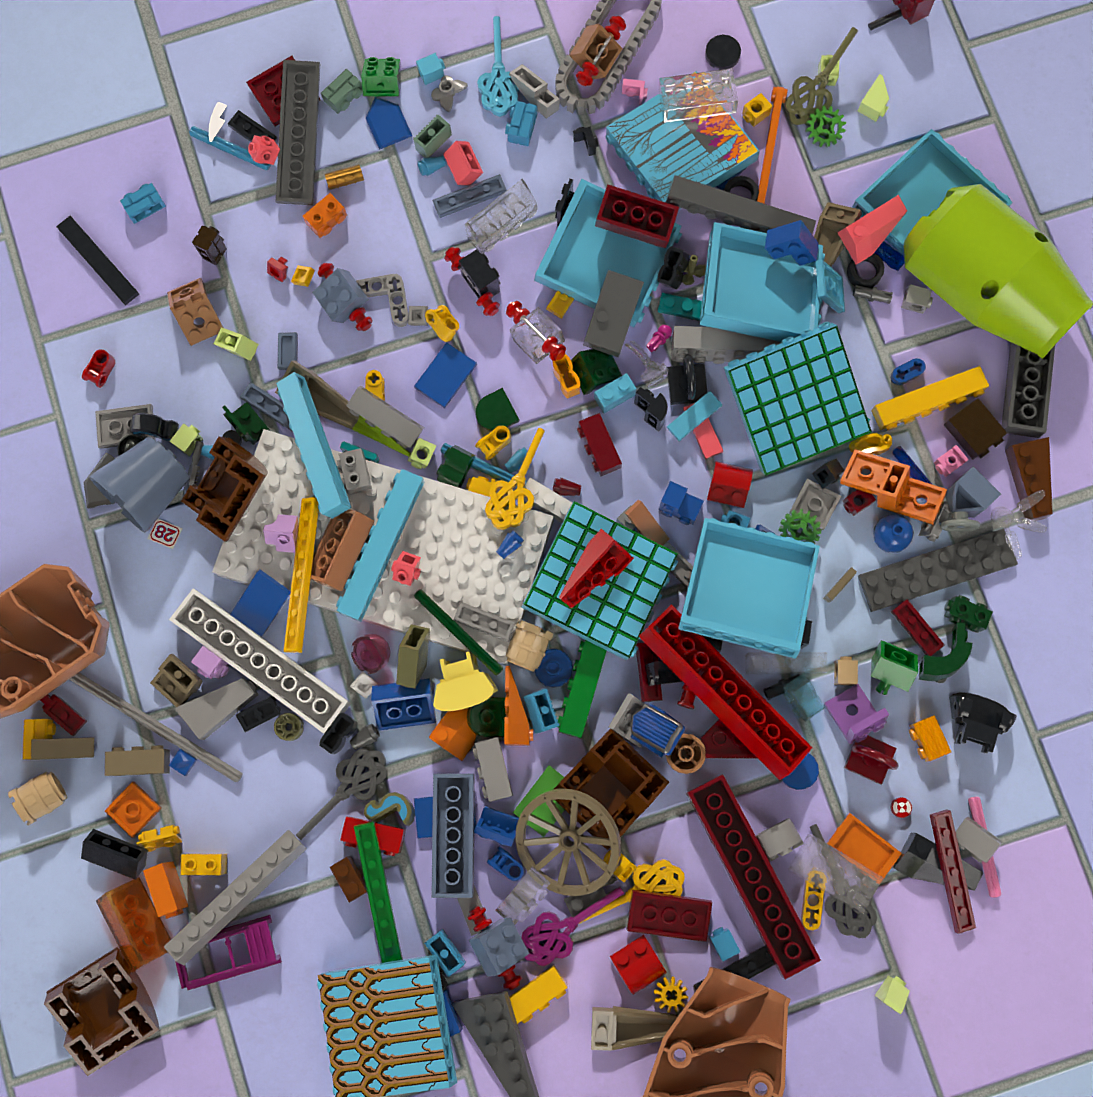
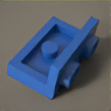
[474,806,519,847]

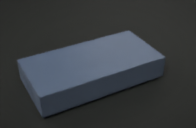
[277,332,298,370]

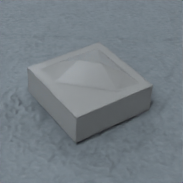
[408,306,429,326]

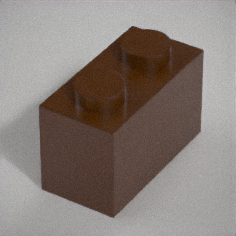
[330,856,367,903]

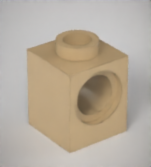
[834,656,858,686]

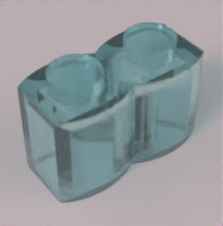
[783,674,825,722]

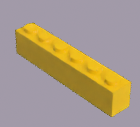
[871,366,989,431]

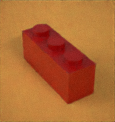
[340,816,406,856]

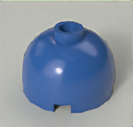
[874,514,914,553]

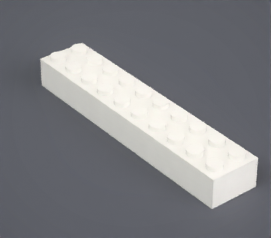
[169,589,351,734]

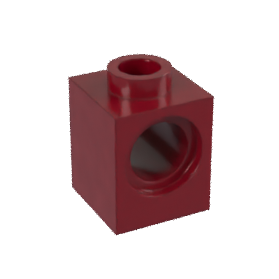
[843,489,876,516]

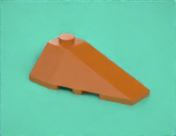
[429,708,477,761]

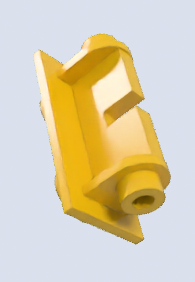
[136,825,182,852]

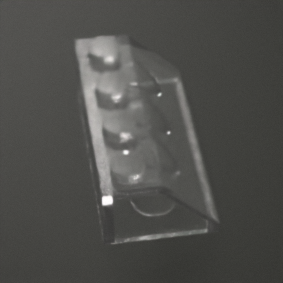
[465,179,537,254]

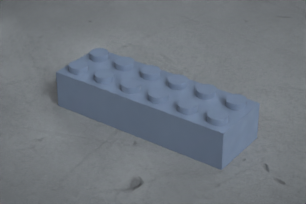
[431,774,475,898]

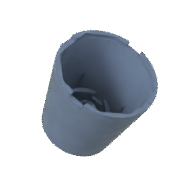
[89,437,190,533]

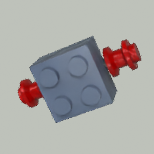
[312,263,373,331]
[467,906,529,990]

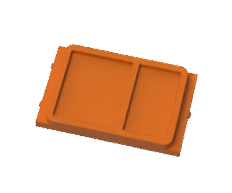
[826,813,902,886]

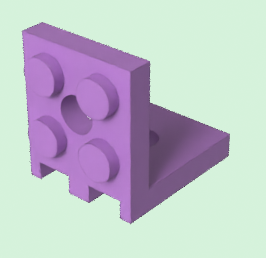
[824,684,889,744]

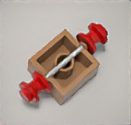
[569,16,626,86]

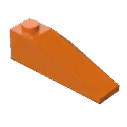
[504,666,533,746]

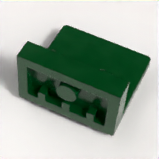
[571,349,622,395]
[222,402,270,445]

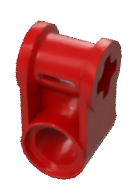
[82,349,115,388]

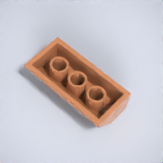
[310,509,374,592]

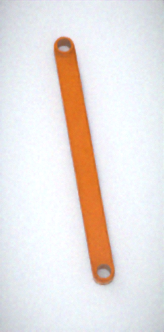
[757,86,788,204]

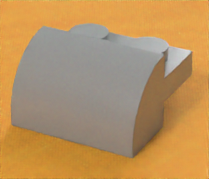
[609,693,648,748]

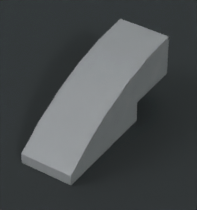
[509,64,560,119]

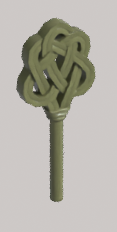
[784,27,858,125]

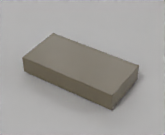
[823,567,857,603]

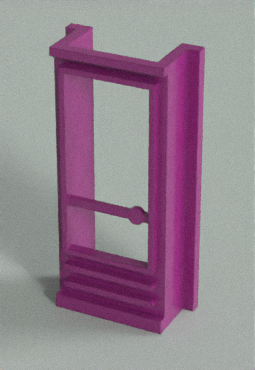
[175,915,282,990]

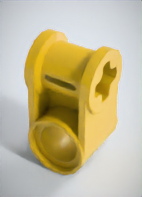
[425,305,459,342]
[365,370,385,401]
[475,426,511,460]

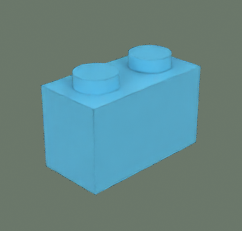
[594,373,637,414]

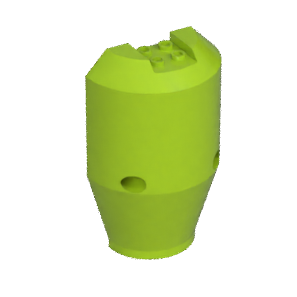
[903,184,1093,359]

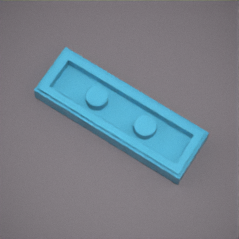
[667,391,722,441]

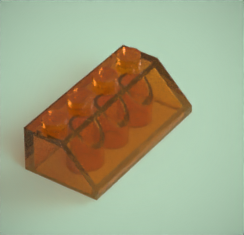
[96,877,171,973]

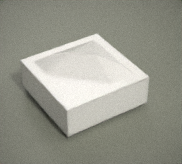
[350,671,378,699]

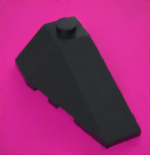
[893,832,983,891]

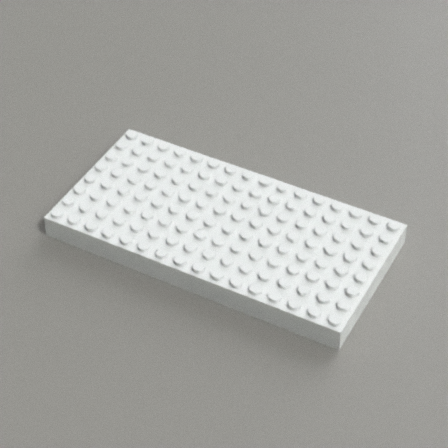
[212,429,554,665]

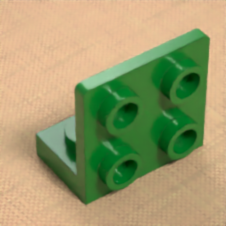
[361,57,400,96]

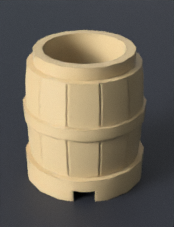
[506,619,554,672]
[8,772,67,826]

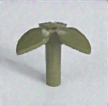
[682,255,706,285]

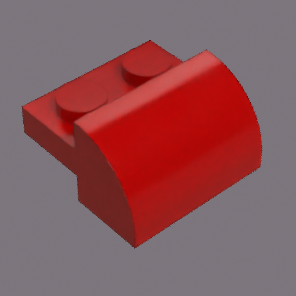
[707,461,753,508]
[610,934,667,995]

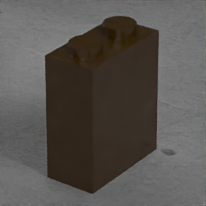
[944,398,1007,460]

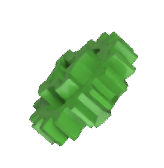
[805,106,846,148]
[779,509,822,544]

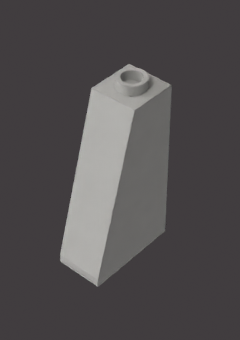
[175,678,259,740]

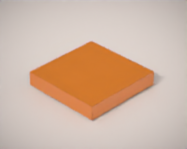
[105,781,162,838]

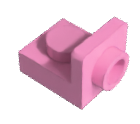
[622,79,648,105]

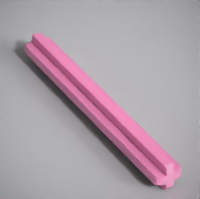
[968,796,1001,897]

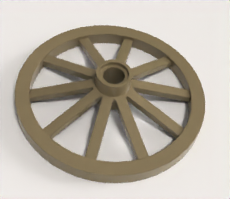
[516,789,621,896]

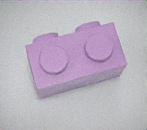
[191,646,230,679]

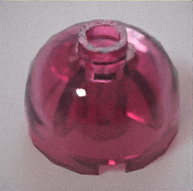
[351,634,391,674]

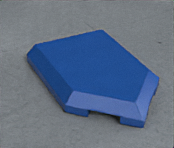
[366,96,412,150]

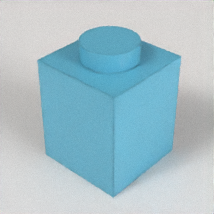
[416,53,446,85]

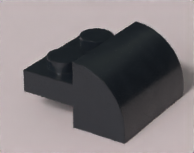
[634,387,668,432]

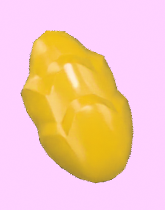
[849,433,892,455]

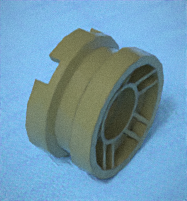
[274,713,304,741]

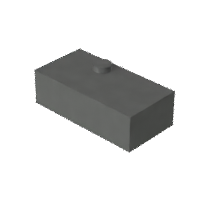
[583,270,644,357]

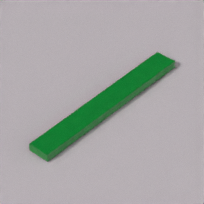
[354,821,403,963]

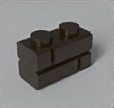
[192,226,227,265]

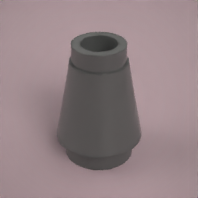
[350,724,380,750]

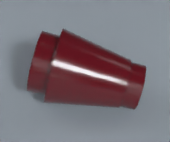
[553,477,581,496]

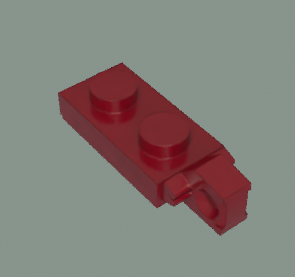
[40,694,87,736]

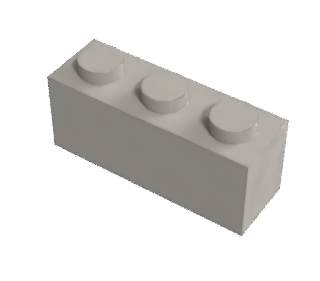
[473,737,513,802]

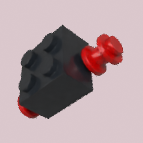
[444,247,501,316]

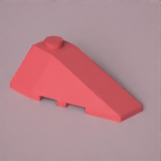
[837,195,907,265]

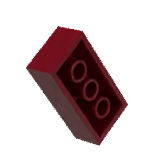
[595,184,679,249]

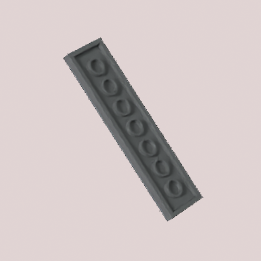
[275,60,321,205]
[858,528,1018,612]

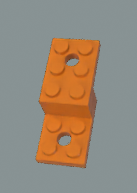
[840,449,947,525]

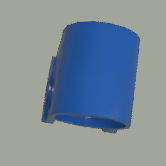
[487,846,525,881]

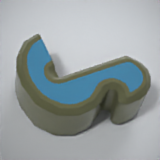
[364,792,415,826]

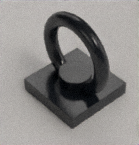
[667,354,708,405]

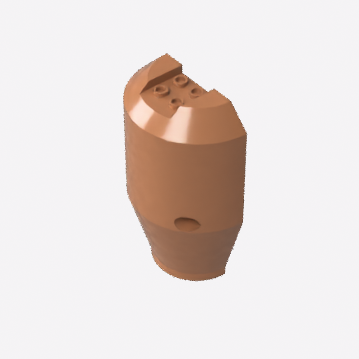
[0,564,110,719]
[643,967,791,1097]

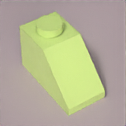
[858,74,889,122]
[213,327,259,361]
[874,976,910,1014]

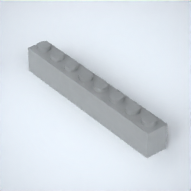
[164,830,306,965]

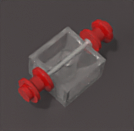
[506,301,566,364]

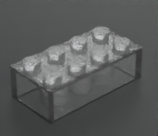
[659,68,738,122]
[788,834,883,914]

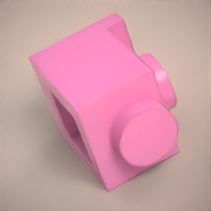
[934,445,969,477]

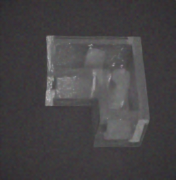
[495,867,550,925]

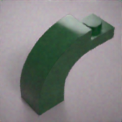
[918,622,973,681]

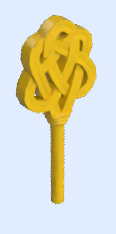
[485,428,545,530]
[579,859,685,924]

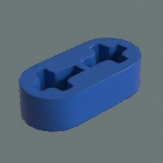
[890,358,926,385]

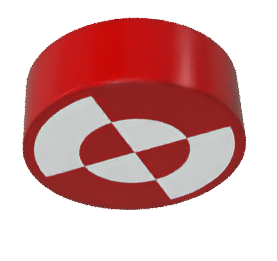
[890,797,912,818]

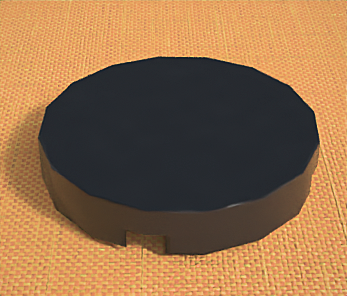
[705,34,741,70]

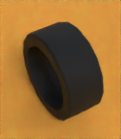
[724,176,759,201]
[847,253,885,288]

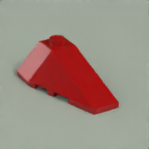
[559,529,634,608]

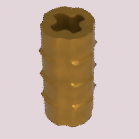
[325,164,364,190]

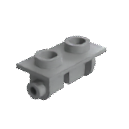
[919,501,951,542]

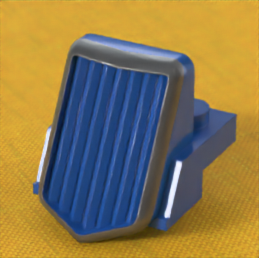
[630,703,685,758]

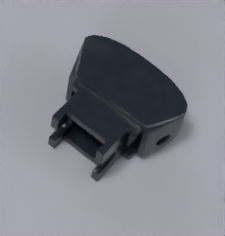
[949,692,1017,753]

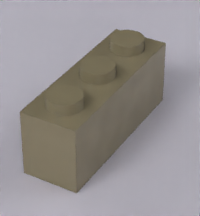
[105,745,170,776]

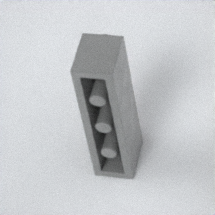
[346,386,424,448]

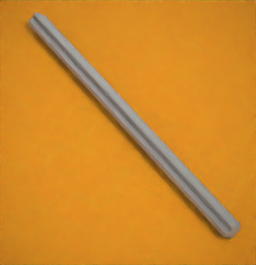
[69,673,243,782]

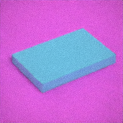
[816,259,845,313]

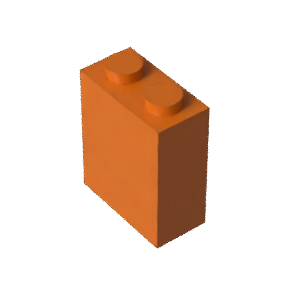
[143,861,189,919]

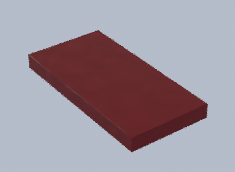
[626,890,713,942]

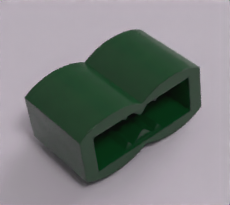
[436,445,476,488]

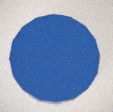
[535,649,573,688]
[781,753,819,790]

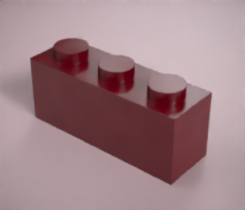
[577,413,622,477]

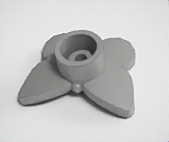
[431,75,468,112]

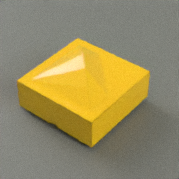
[291,265,315,287]

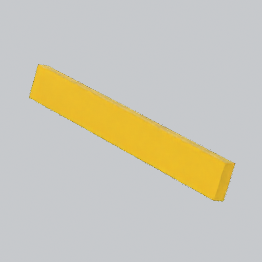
[284,497,319,653]

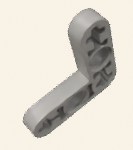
[356,274,409,327]

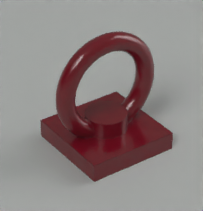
[844,735,899,785]

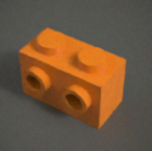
[303,193,347,238]

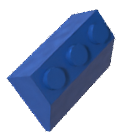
[371,678,436,731]

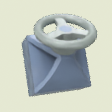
[940,467,1001,532]

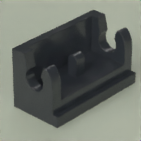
[645,661,683,686]
[236,695,281,732]

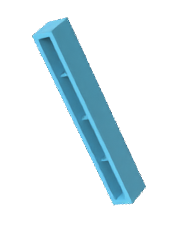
[276,372,352,518]
[336,469,425,622]

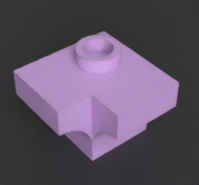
[263,514,299,553]

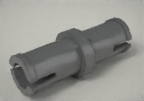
[853,284,893,304]

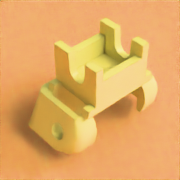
[433,651,498,711]

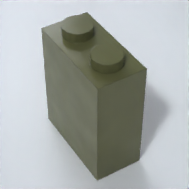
[396,624,430,689]

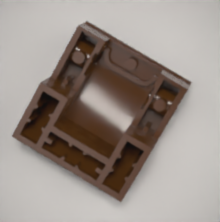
[181,436,268,542]
[553,729,670,851]
[44,947,160,1076]

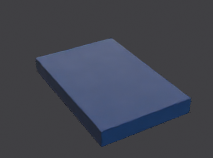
[414,342,477,408]
[230,570,291,637]
[414,796,476,839]

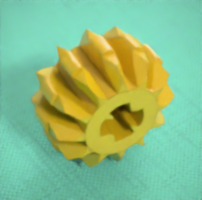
[653,976,688,1013]

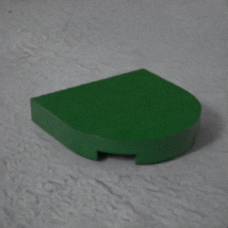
[476,387,520,431]
[467,697,506,737]

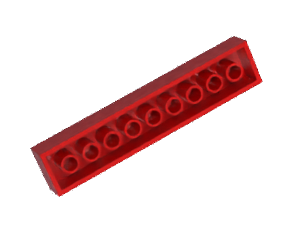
[639,604,813,780]

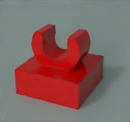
[267,257,288,282]

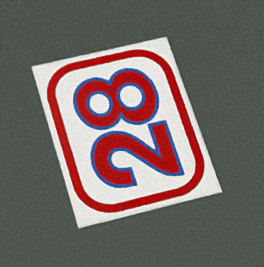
[147,519,183,549]

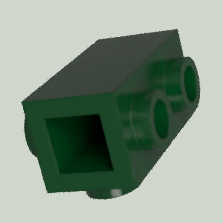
[944,595,993,633]

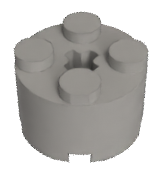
[756,818,804,862]

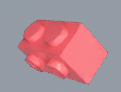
[443,141,483,186]

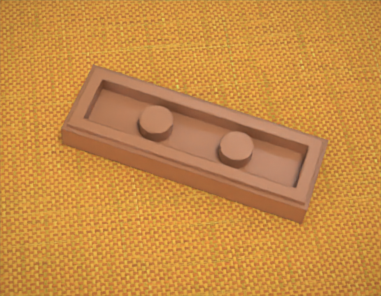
[625,500,669,546]

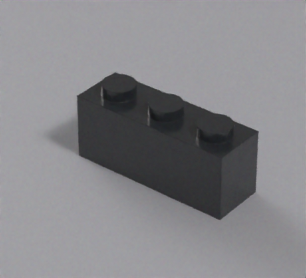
[81,829,148,880]

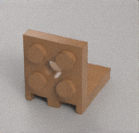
[167,278,224,346]

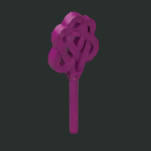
[521,887,624,966]

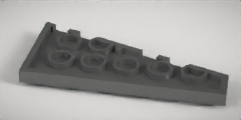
[452,991,539,1097]

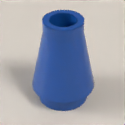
[496,530,524,559]

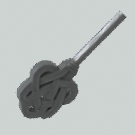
[296,748,388,840]
[810,824,878,938]

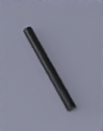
[868,9,902,30]

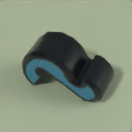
[129,413,179,441]

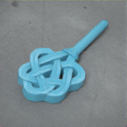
[477,16,519,117]

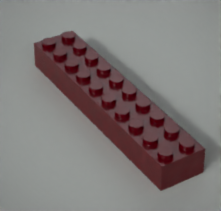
[686,774,821,980]

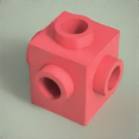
[248,135,280,165]
[391,551,421,586]

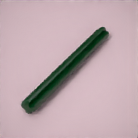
[414,589,503,676]

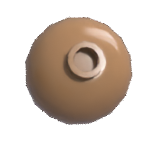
[666,734,706,774]

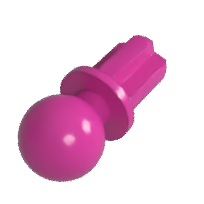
[646,325,672,352]

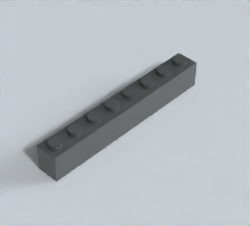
[665,175,816,235]

